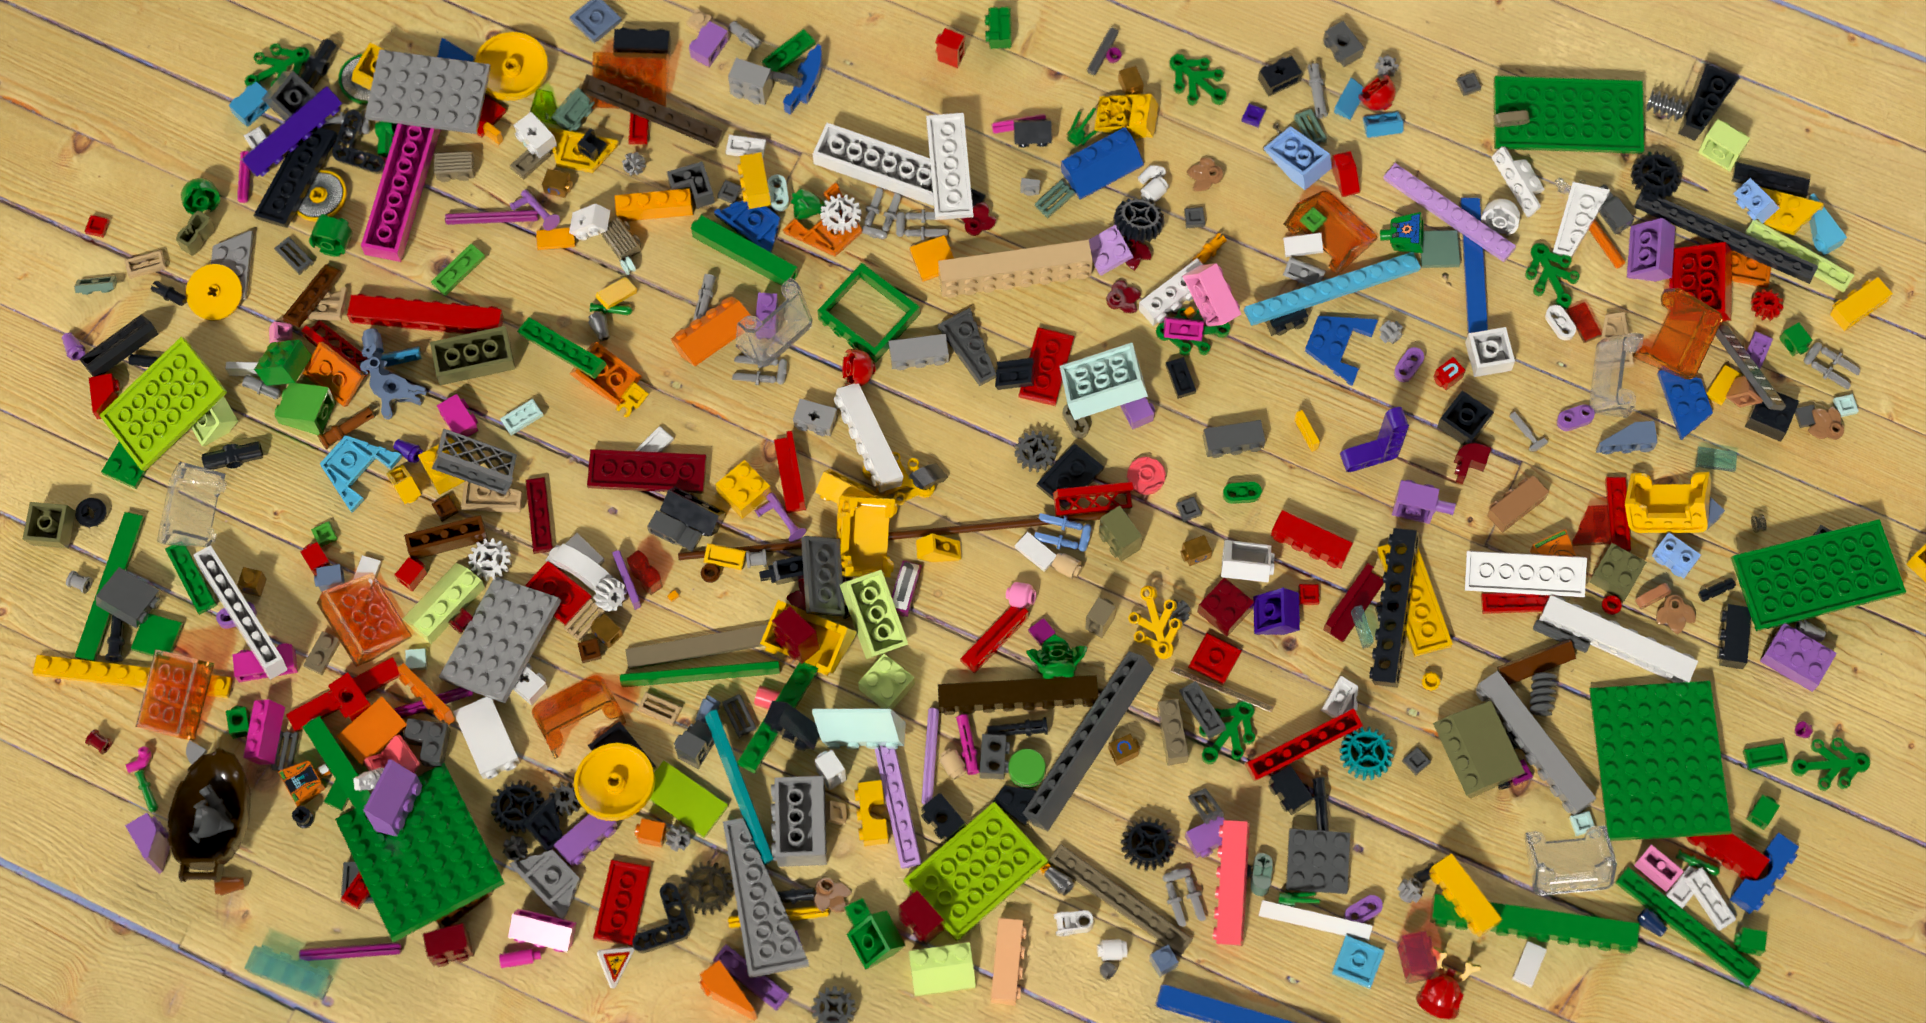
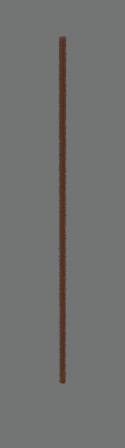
[678,510,1125,560]

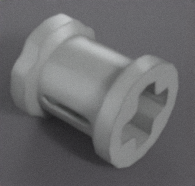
[746,549,767,568]
[66,570,93,594]

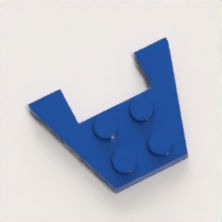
[1305,316,1378,386]

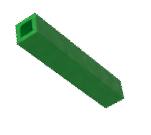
[691,215,798,290]
[303,716,371,824]

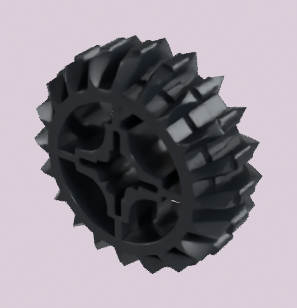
[1630,150,1682,199]
[1113,197,1164,243]
[491,779,545,834]
[1121,817,1175,871]

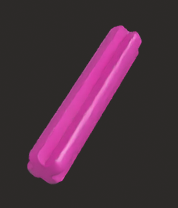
[992,114,1046,133]
[237,151,250,203]

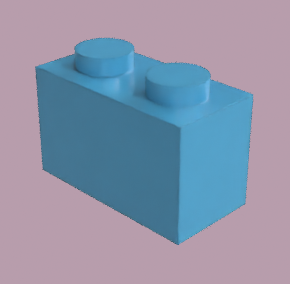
[229,82,271,128]

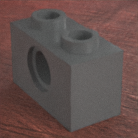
[1323,21,1364,67]

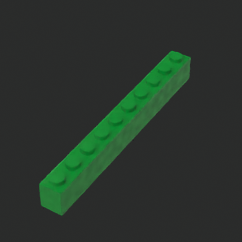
[1430,894,1639,954]

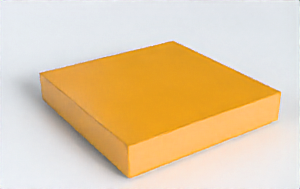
[909,235,954,282]

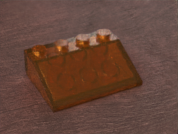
[592,52,669,109]
[317,573,412,667]
[136,649,215,741]

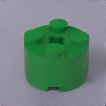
[309,214,353,257]

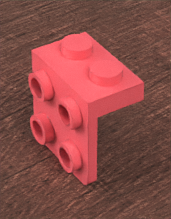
[363,735,420,773]

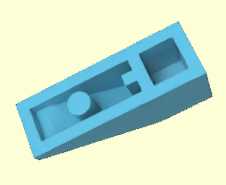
[1809,193,1847,256]

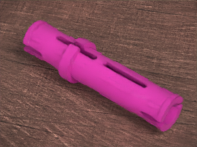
[956,714,980,775]

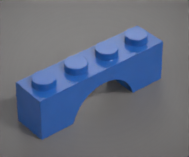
[1729,832,1799,914]

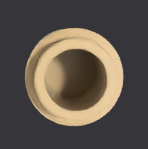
[1052,553,1083,579]
[939,748,967,780]

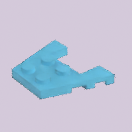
[320,435,402,513]

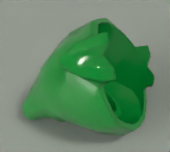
[791,189,825,220]

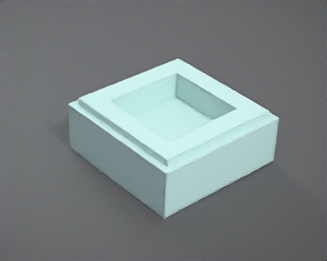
[1833,394,1859,417]
[405,648,427,671]
[1569,811,1596,836]

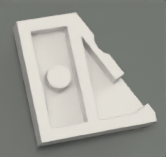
[1321,676,1358,718]

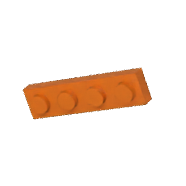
[397,663,455,725]

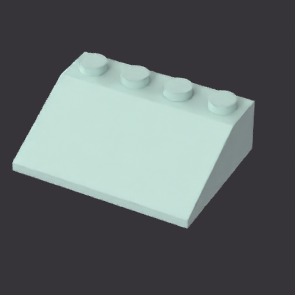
[1060,343,1148,420]
[812,709,906,749]

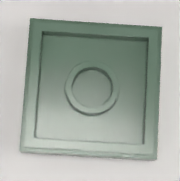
[1420,230,1460,268]

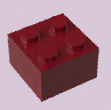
[1197,577,1254,637]
[772,606,820,664]
[899,890,945,945]
[422,923,474,967]

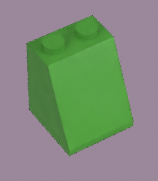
[274,383,336,435]

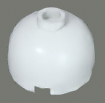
[1481,199,1520,236]

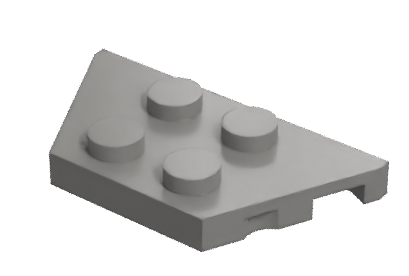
[211,231,254,300]
[510,850,580,920]

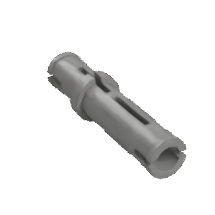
[1307,63,1328,119]
[693,274,716,321]

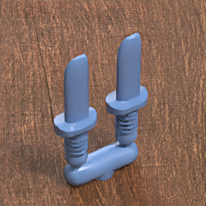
[1034,513,1092,552]

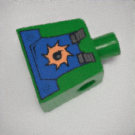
[1380,212,1424,253]

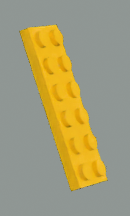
[1377,544,1453,657]

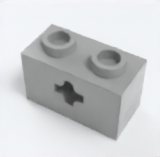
[793,399,837,436]

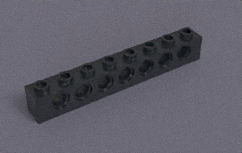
[1369,528,1419,688]

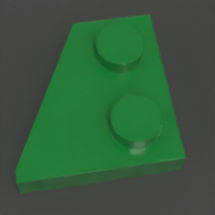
[101,442,146,490]

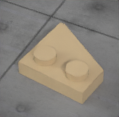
[307,287,348,320]

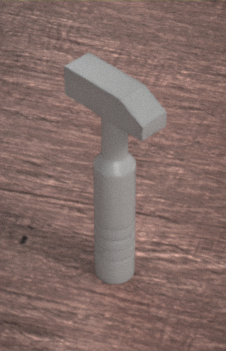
[1509,412,1548,452]

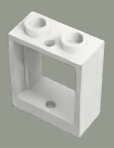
[1221,540,1275,582]

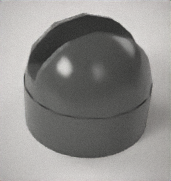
[1100,962,1117,980]

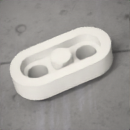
[1545,305,1576,341]

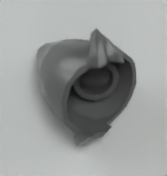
[189,800,234,843]

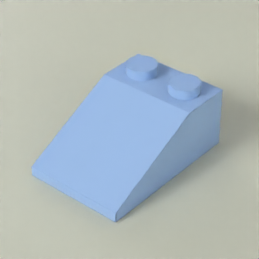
[1264,126,1332,190]

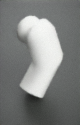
[1138,166,1166,184]

